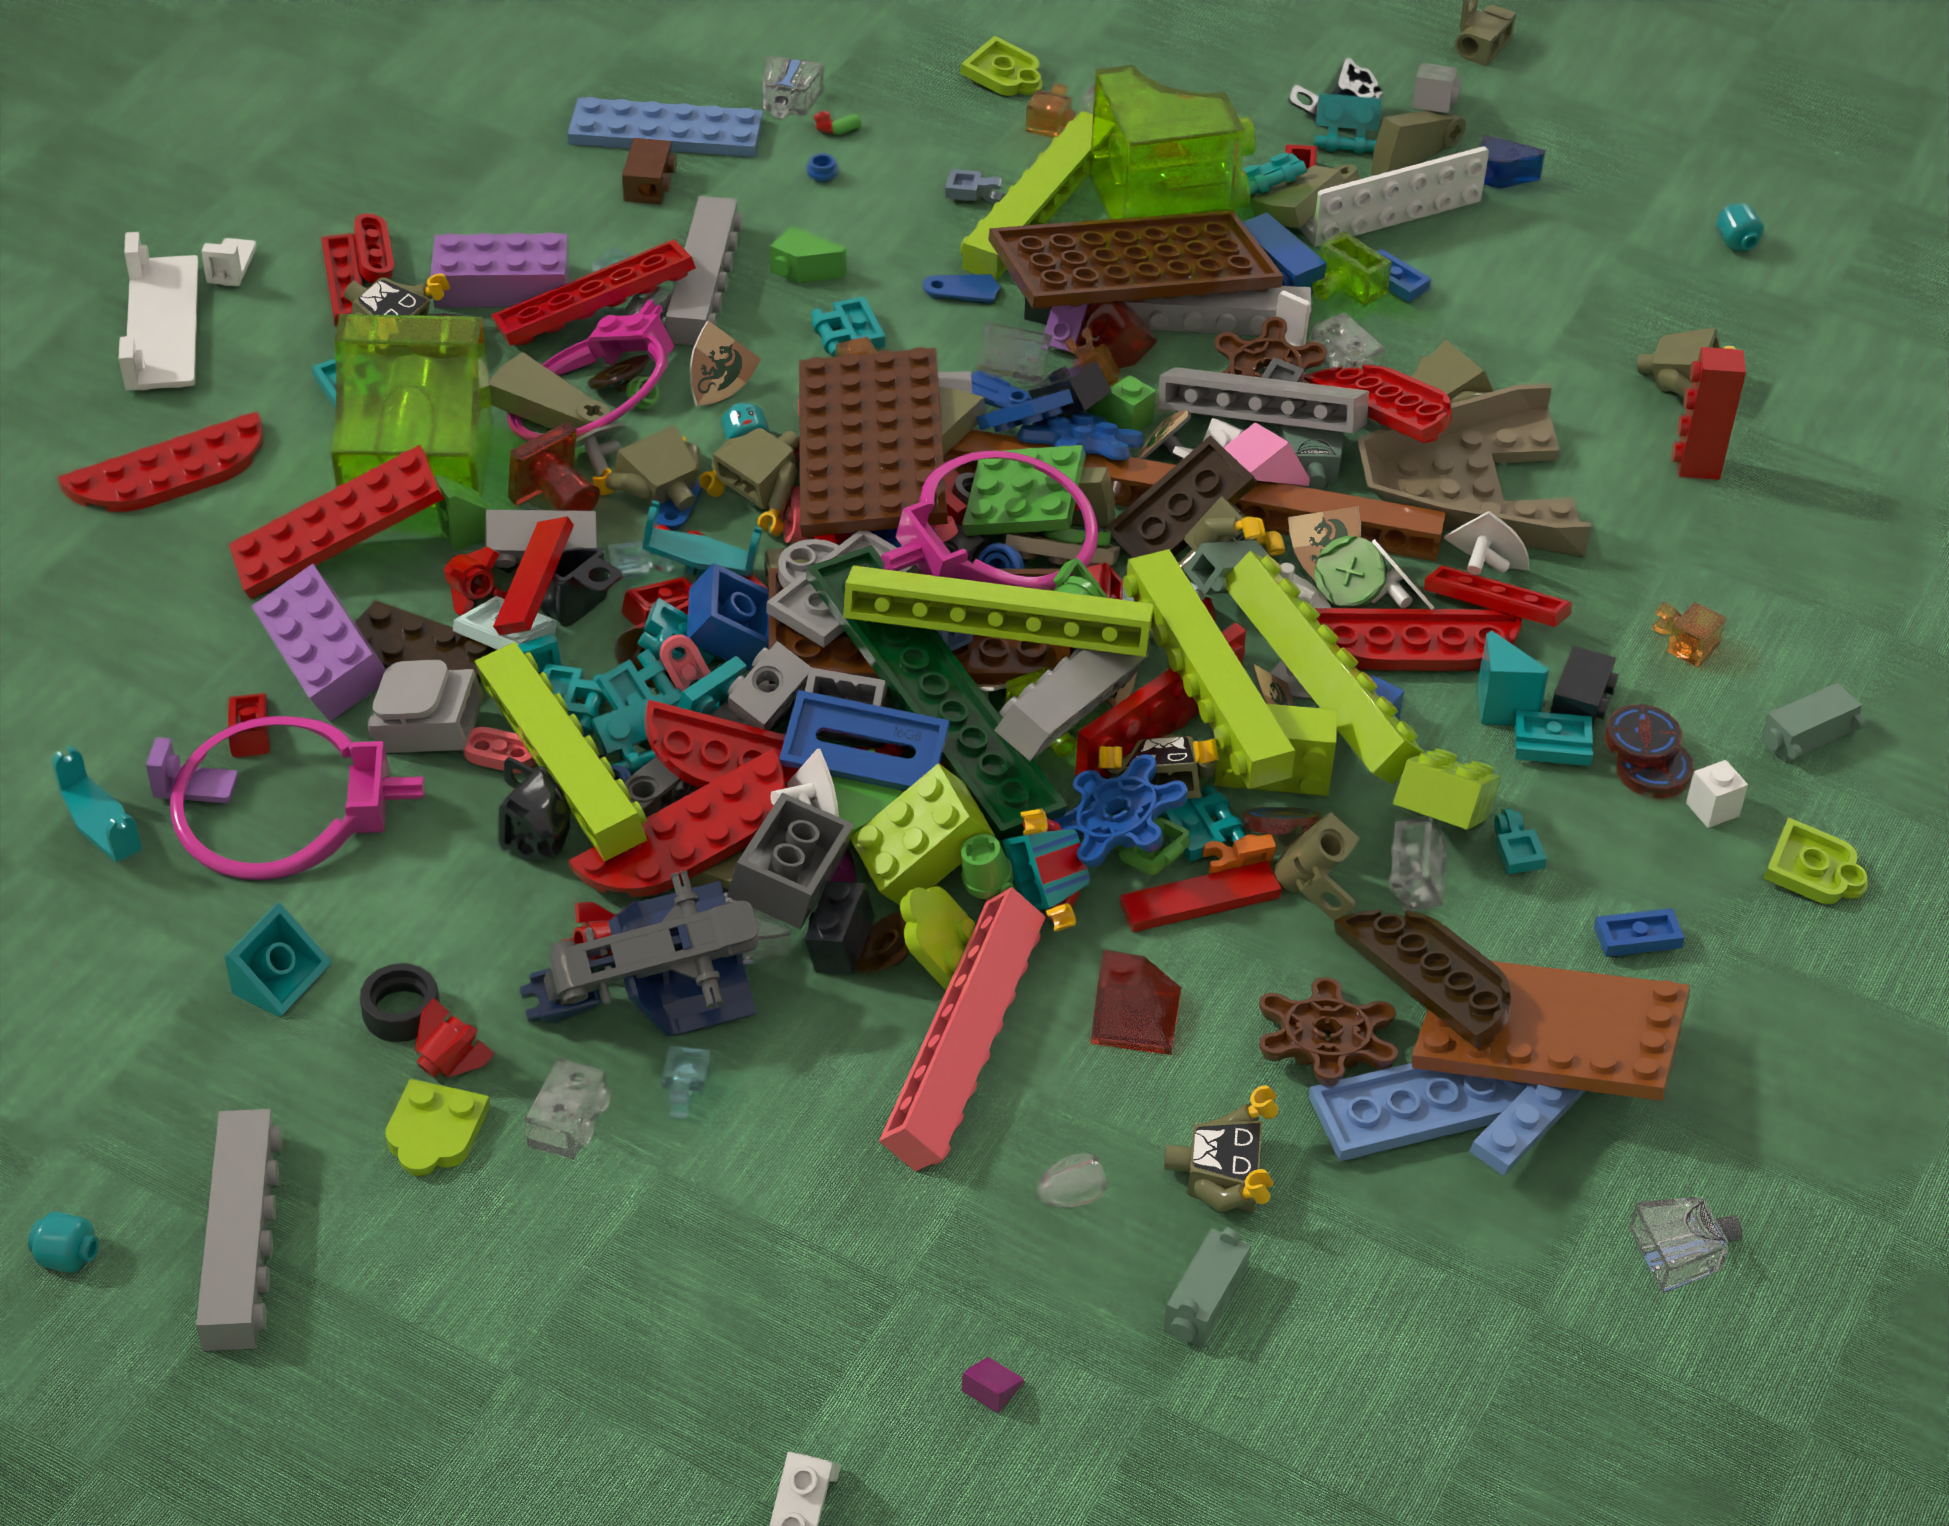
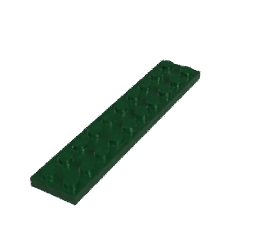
[806,545,1068,841]

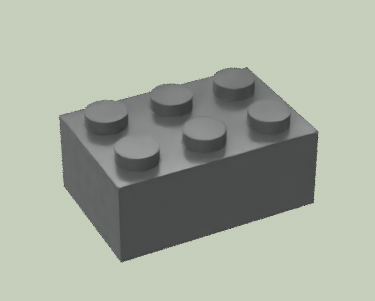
[727,792,854,929]

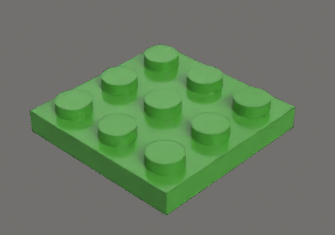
[962,445,1086,536]

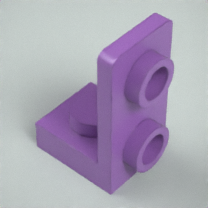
[1042,303,1097,353]
[146,737,238,803]

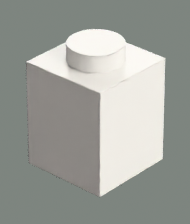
[1686,760,1748,828]

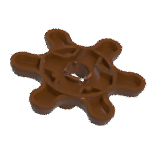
[1215,317,1327,424]
[1259,977,1398,1086]

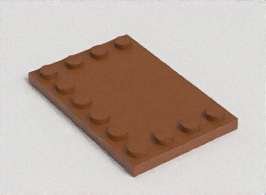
[1412,961,1690,1101]

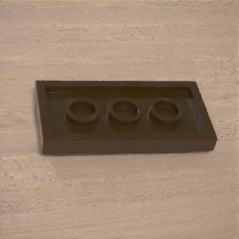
[1104,435,1258,558]
[355,600,497,684]

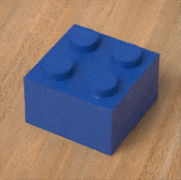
[687,563,769,671]

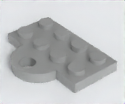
[766,531,919,648]

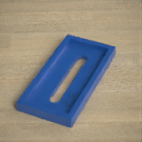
[779,690,950,791]

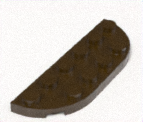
[1334,909,1511,1048]

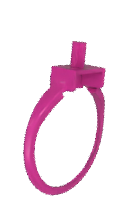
[507,300,675,443]
[881,451,1098,591]
[170,716,425,880]

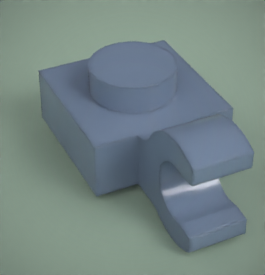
[945,169,1003,204]

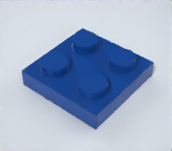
[976,389,1073,433]

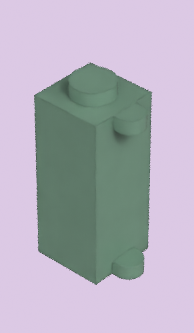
[1183,540,1269,595]
[1761,682,1866,763]
[1164,1228,1251,1348]

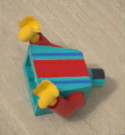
[1003,808,1090,932]

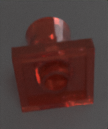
[508,422,600,511]

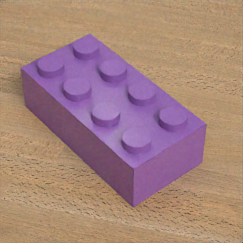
[430,232,570,308]
[252,564,386,722]

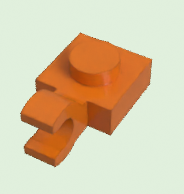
[1202,834,1276,874]

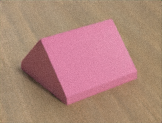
[1223,422,1310,486]

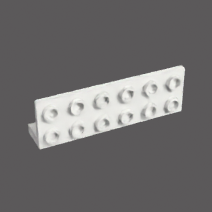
[1299,146,1489,247]
[119,232,199,391]

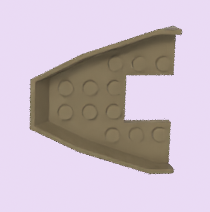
[1357,383,1591,557]

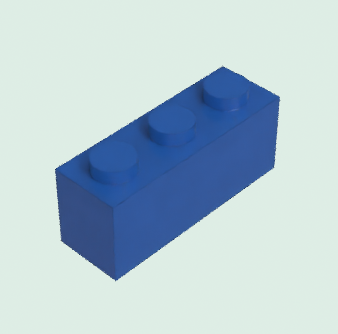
[1243,213,1327,294]

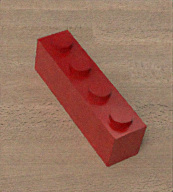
[1671,347,1746,480]

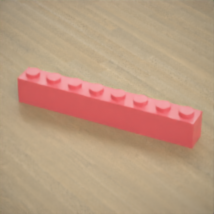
[879,887,1046,1172]

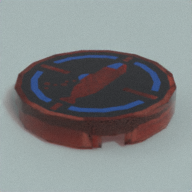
[1604,704,1682,767]
[1616,735,1693,799]
[1243,807,1321,834]

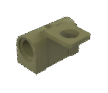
[1455,0,1516,67]
[1275,812,1360,920]

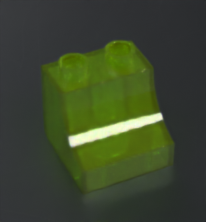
[1089,65,1256,219]
[331,314,493,509]

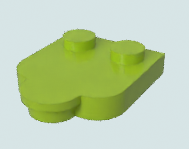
[960,35,1043,96]
[1763,817,1868,904]
[900,886,976,990]
[385,1079,490,1176]

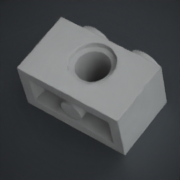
[727,641,812,730]

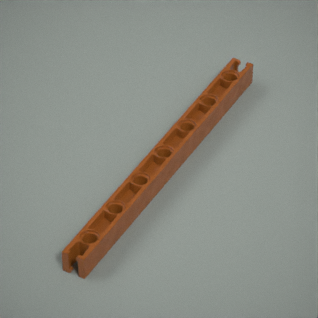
[943,429,1446,561]

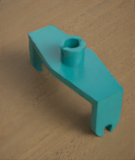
[642,500,762,577]
[52,746,142,863]

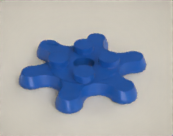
[1017,413,1144,460]
[1052,755,1188,868]

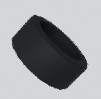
[360,963,440,1042]

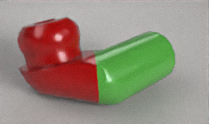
[814,111,862,135]

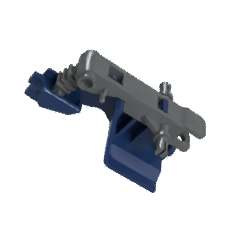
[519,871,758,1036]

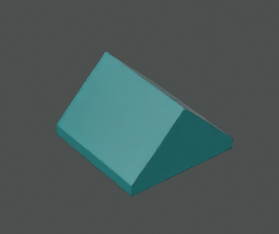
[1477,631,1550,726]
[224,902,332,1017]

